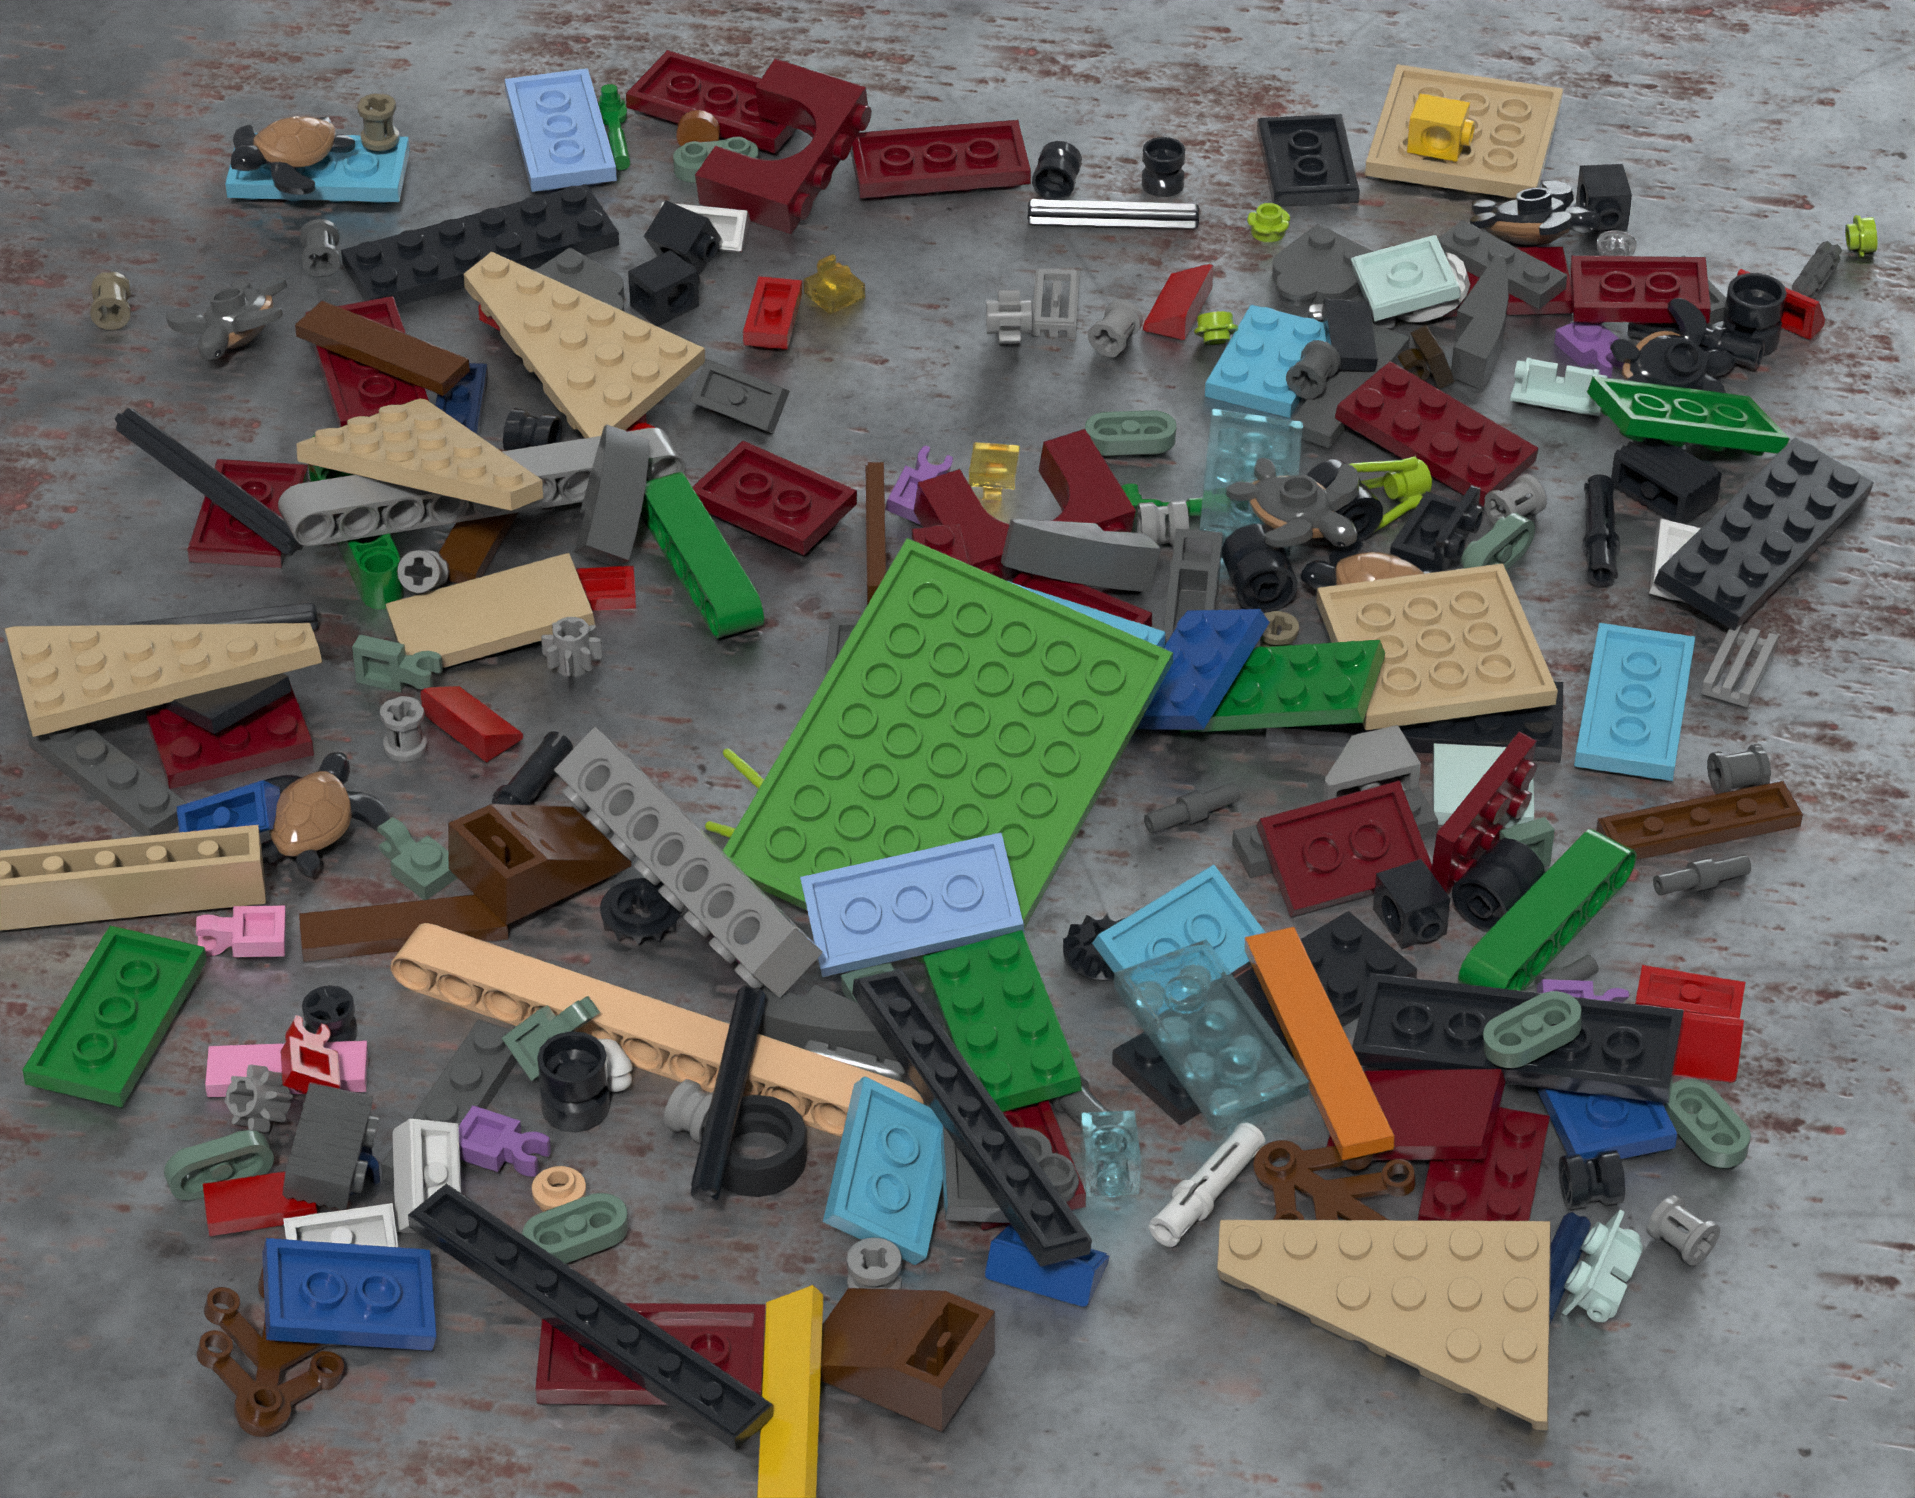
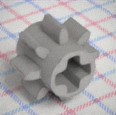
[986,290,1032,344]
[541,617,602,677]
[224,1065,293,1133]

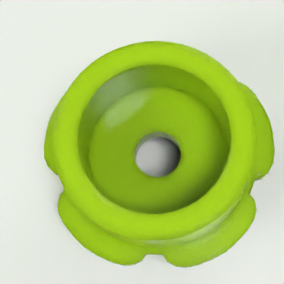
[1247,203,1290,242]
[1845,215,1878,258]
[1194,311,1238,345]

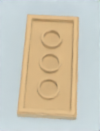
[386,553,595,668]

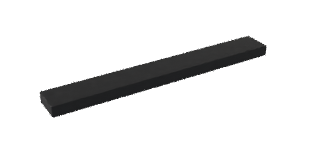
[852,969,1092,1267]
[408,1183,773,1451]

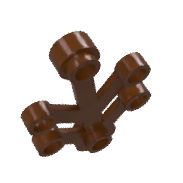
[1253,1140,1416,1220]
[196,1268,344,1437]

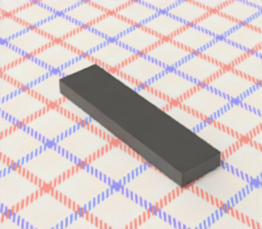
[1289,324,1410,449]

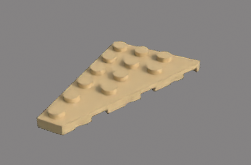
[464,252,705,438]
[296,398,543,511]
[5,623,322,737]
[1217,1220,1551,1430]

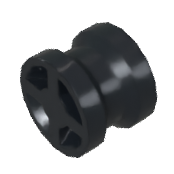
[302,985,358,1042]

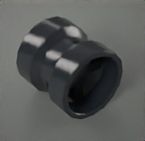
[1142,137,1186,197]
[1032,141,1082,200]
[503,408,562,451]
[1559,1150,1625,1209]

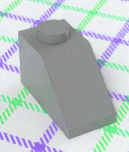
[1323,725,1421,801]

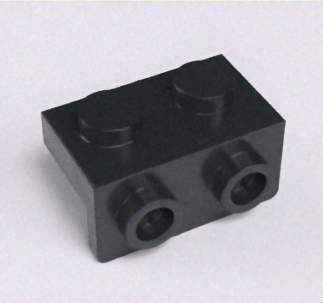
[1390,485,1484,572]

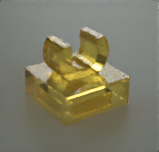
[803,254,865,314]
[969,442,1020,501]

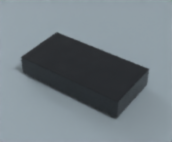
[1322,299,1378,372]

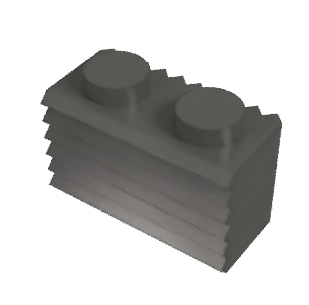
[282,1083,380,1211]

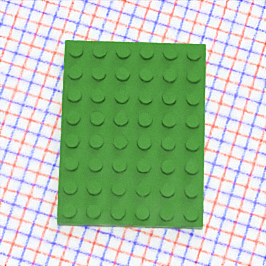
[723,538,1174,964]

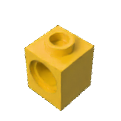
[1407,93,1475,162]

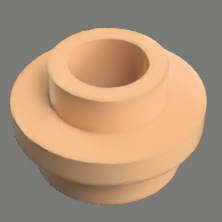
[532,1166,586,1212]

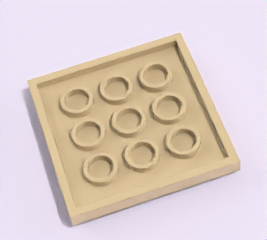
[1365,64,1563,200]
[1316,563,1557,730]

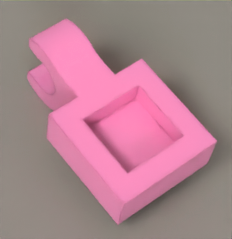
[196,905,286,957]

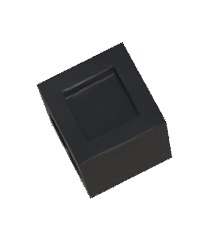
[1576,163,1632,231]
[644,200,722,275]
[628,250,700,327]
[1373,859,1451,949]

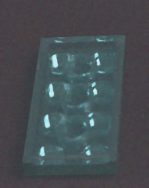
[1198,409,1303,556]
[1114,939,1310,1131]

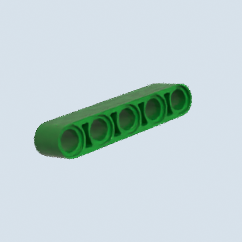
[308,435,404,610]
[640,472,764,639]
[1458,829,1637,991]

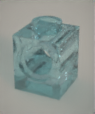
[1080,1110,1141,1197]

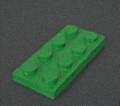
[1587,376,1790,456]
[1180,640,1386,733]
[22,925,207,1107]
[923,930,1082,1112]

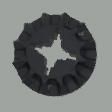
[600,878,682,944]
[1063,913,1125,980]

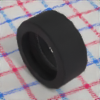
[722,1095,807,1197]

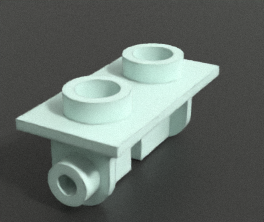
[1510,357,1608,416]
[1562,1209,1643,1323]

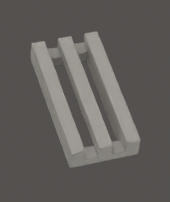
[1031,269,1080,338]
[1701,625,1779,707]

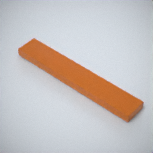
[1245,927,1394,1161]

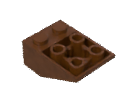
[448,804,632,925]
[820,1288,995,1432]

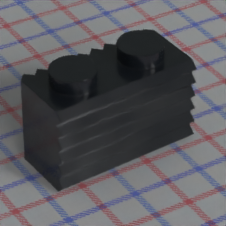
[1611,437,1722,524]

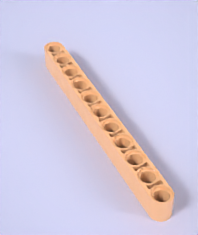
[390,923,924,1138]

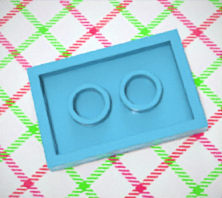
[1205,305,1326,418]
[1092,865,1266,1026]
[823,1076,943,1265]

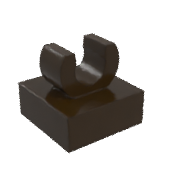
[1397,325,1455,390]

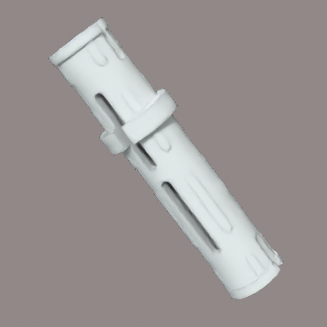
[1149,1122,1266,1247]

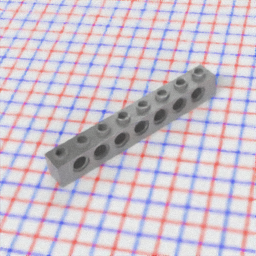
[554,727,823,998]

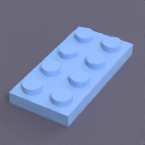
[504,68,617,192]
[800,833,1025,977]

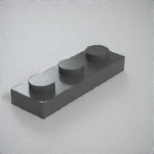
[1438,220,1567,309]

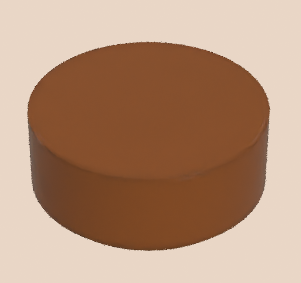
[676,110,720,147]

